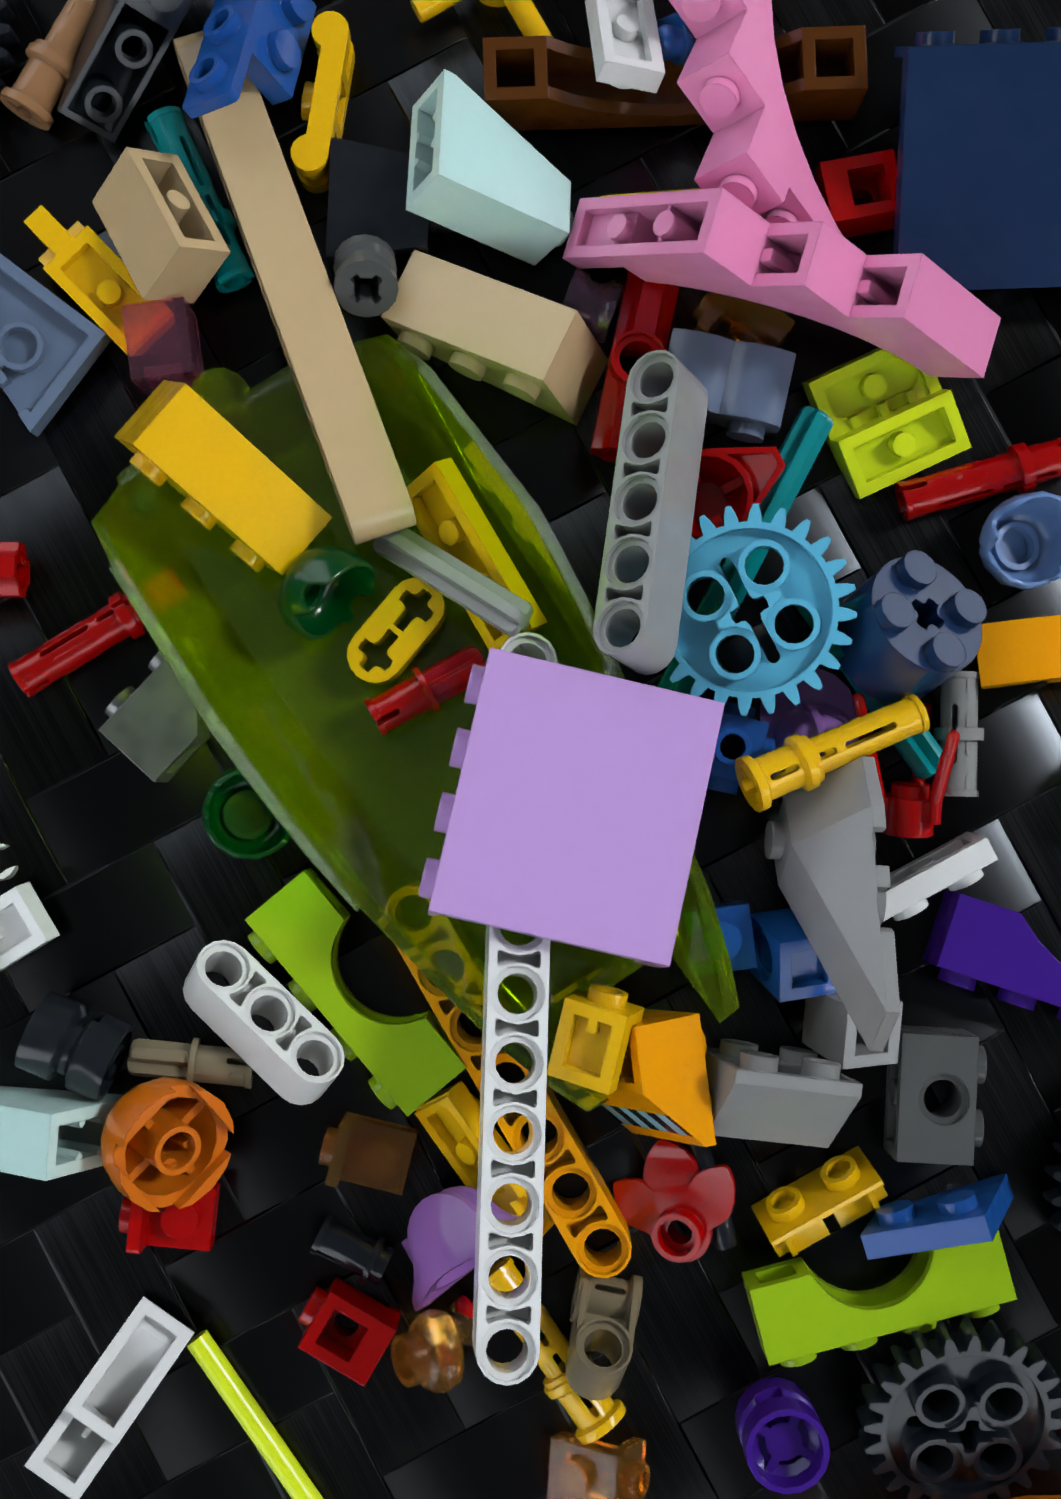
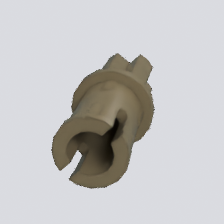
[127,1037,254,1089]

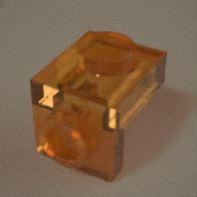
[547,1430,650,1499]

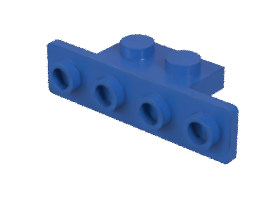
[182,0,317,119]

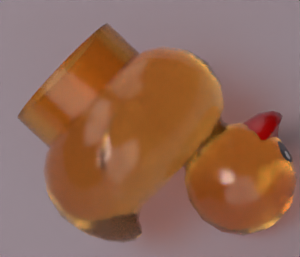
[391,1295,473,1393]

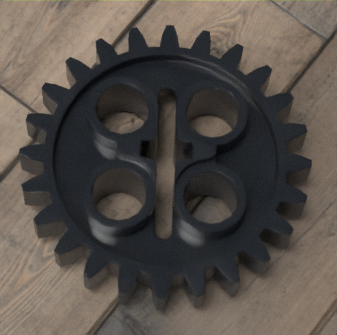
[856,1318,1061,1499]

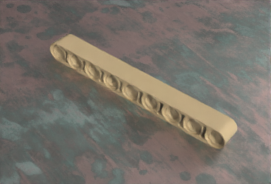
[172,31,417,545]

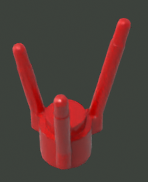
[852,692,960,839]

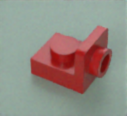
[119,1183,220,1254]

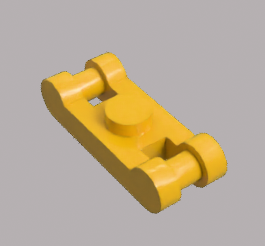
[291,11,355,193]

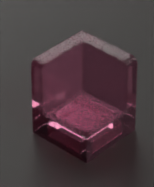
[122,297,206,395]

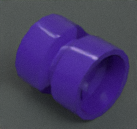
[735,1377,830,1495]

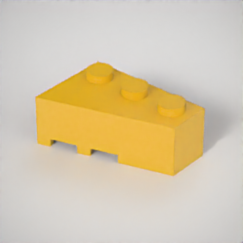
[114,380,333,576]

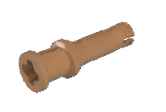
[0,0,98,130]

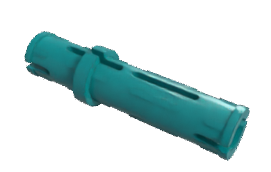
[145,106,255,293]

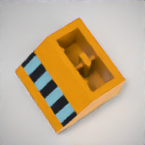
[574,1009,716,1147]

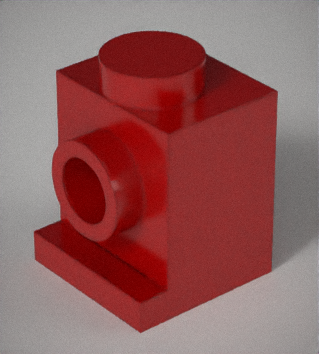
[813,149,897,238]
[297,1277,401,1387]

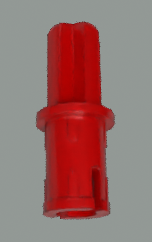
[364,645,486,737]

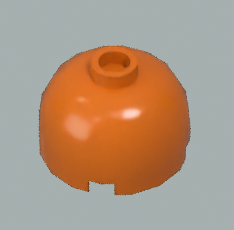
[101,1077,234,1212]

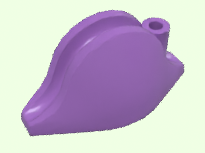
[401,1185,520,1312]

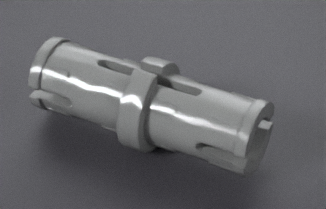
[933,671,984,797]

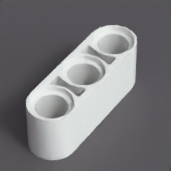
[183,940,345,1105]

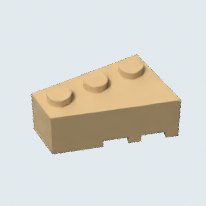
[381,249,608,426]

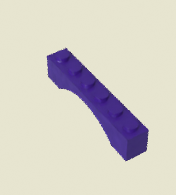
[922,890,1061,1020]

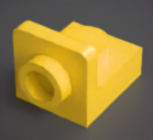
[547,984,645,1095]

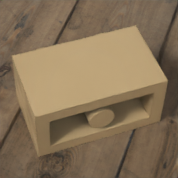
[92,147,230,304]

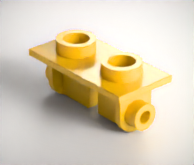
[751,1146,888,1257]

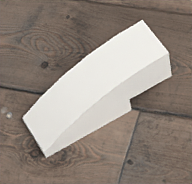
[24,1296,195,1499]

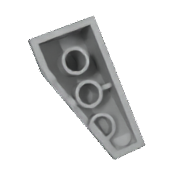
[764,756,900,1052]

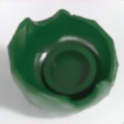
[278,545,377,640]
[201,764,300,860]

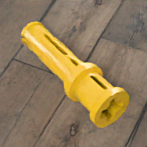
[735,694,930,813]
[488,1256,626,1445]

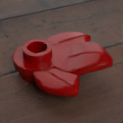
[613,1138,736,1263]

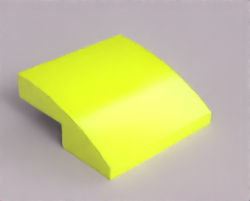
[802,347,972,499]

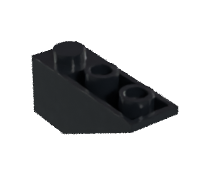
[57,0,194,143]

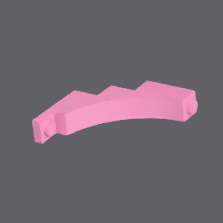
[562,188,1001,378]

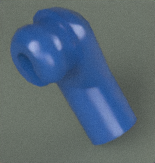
[657,12,696,65]

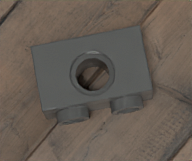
[883,1025,987,1166]

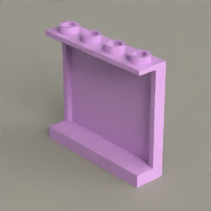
[418,648,725,968]

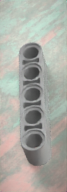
[593,350,708,675]

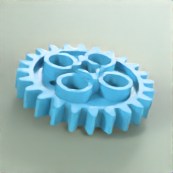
[669,504,857,716]

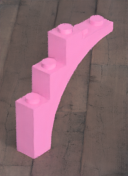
[669,0,843,236]

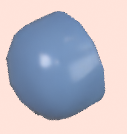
[979,491,1061,590]

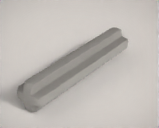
[373,528,533,637]

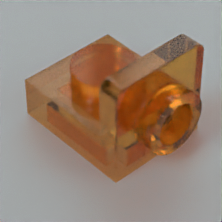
[692,292,796,348]
[318,1112,419,1195]

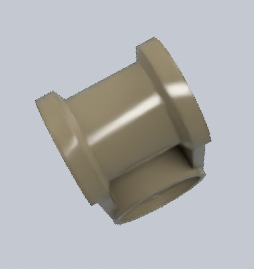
[565,1266,643,1400]

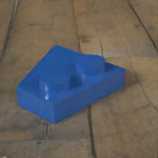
[860,1173,1014,1260]

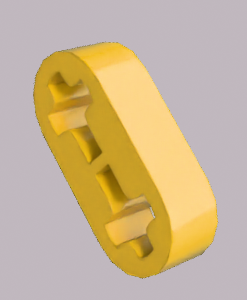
[347,577,447,685]

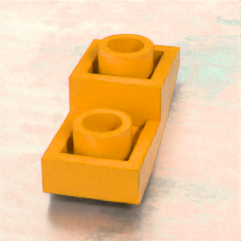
[977,615,1061,689]

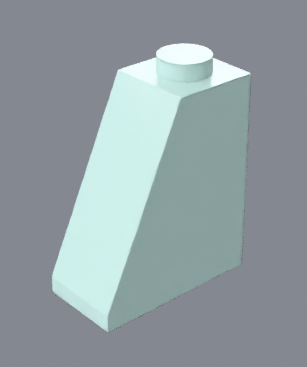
[406,69,573,266]
[0,1086,122,1181]

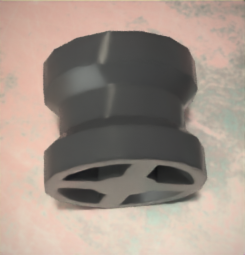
[333,234,398,318]

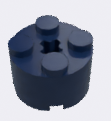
[837,550,987,703]

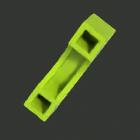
[245,868,467,1117]
[741,1230,1017,1367]

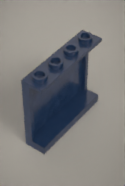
[893,27,1061,290]

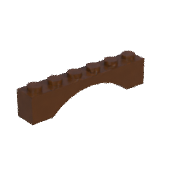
[482,25,868,131]

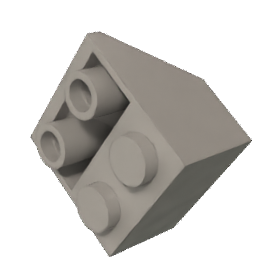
[705,1039,863,1148]

